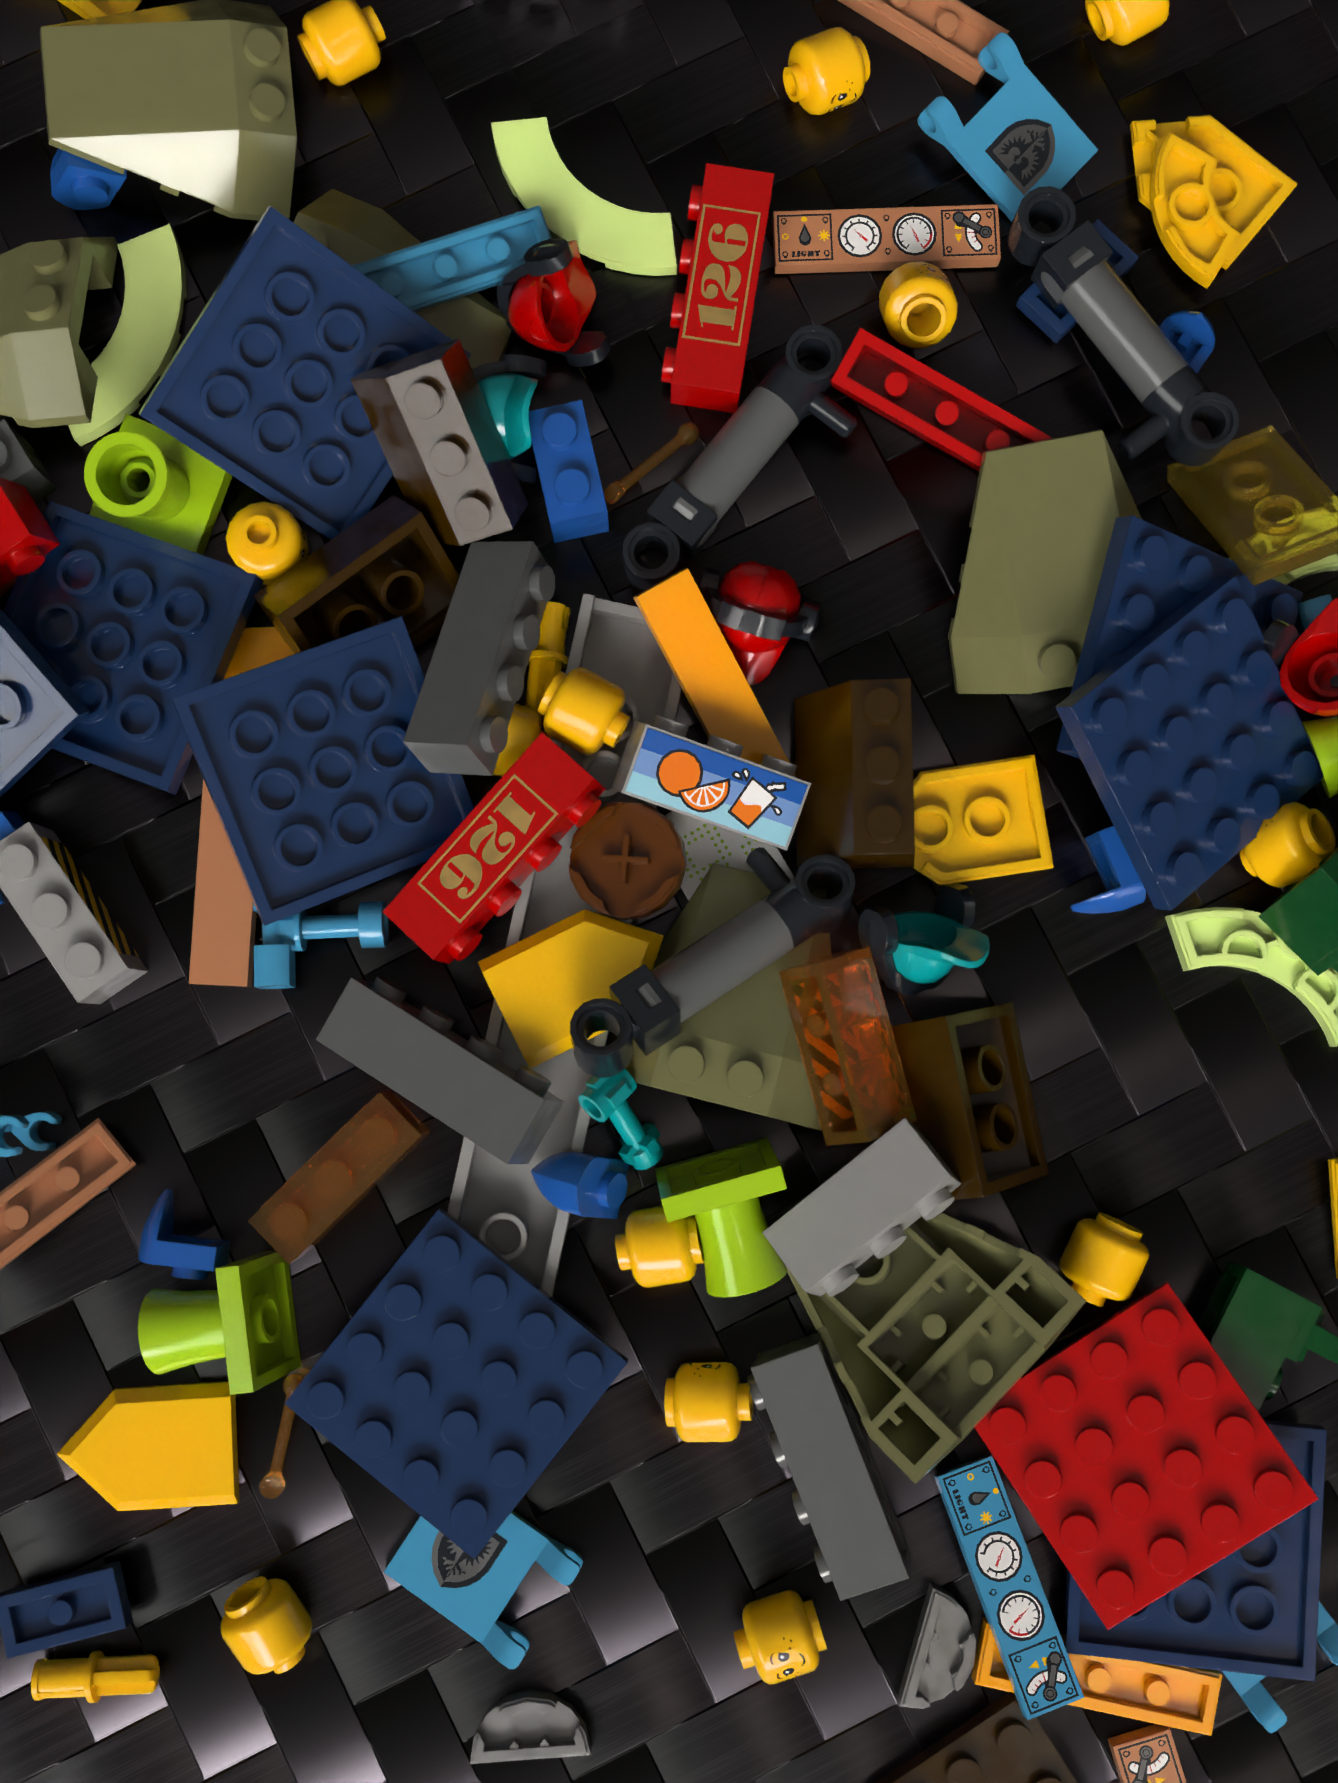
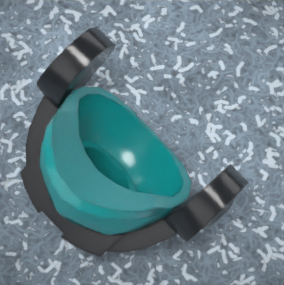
[472,354,547,484]
[858,883,990,995]

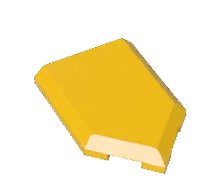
[1130,115,1298,270]
[913,754,1054,886]
[478,909,664,1069]
[57,1381,240,1511]

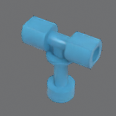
[253,901,389,989]

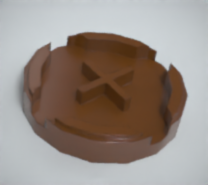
[568,802,687,920]

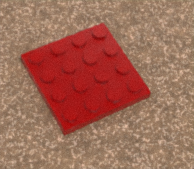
[975,1281,1319,1630]

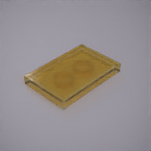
[1167,425,1338,586]

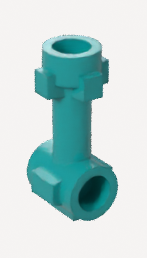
[578,1069,664,1170]

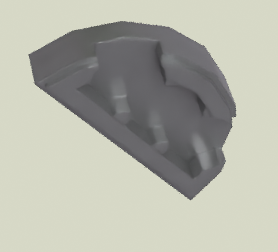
[897,1582,976,1709]
[470,1689,592,1764]

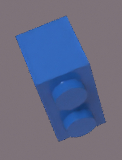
[529,400,609,543]

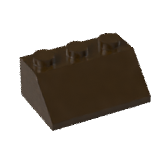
[350,338,528,546]
[254,495,459,654]
[795,678,915,870]
[889,1002,1049,1200]

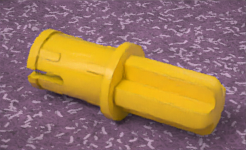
[525,601,570,719]
[31,1651,160,1703]

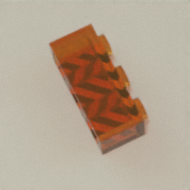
[779,947,917,1146]
[248,1090,430,1265]

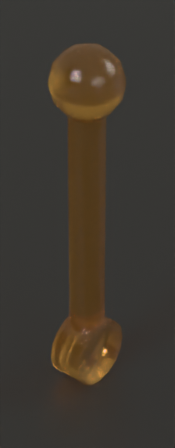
[603,422,700,504]
[259,1374,304,1499]

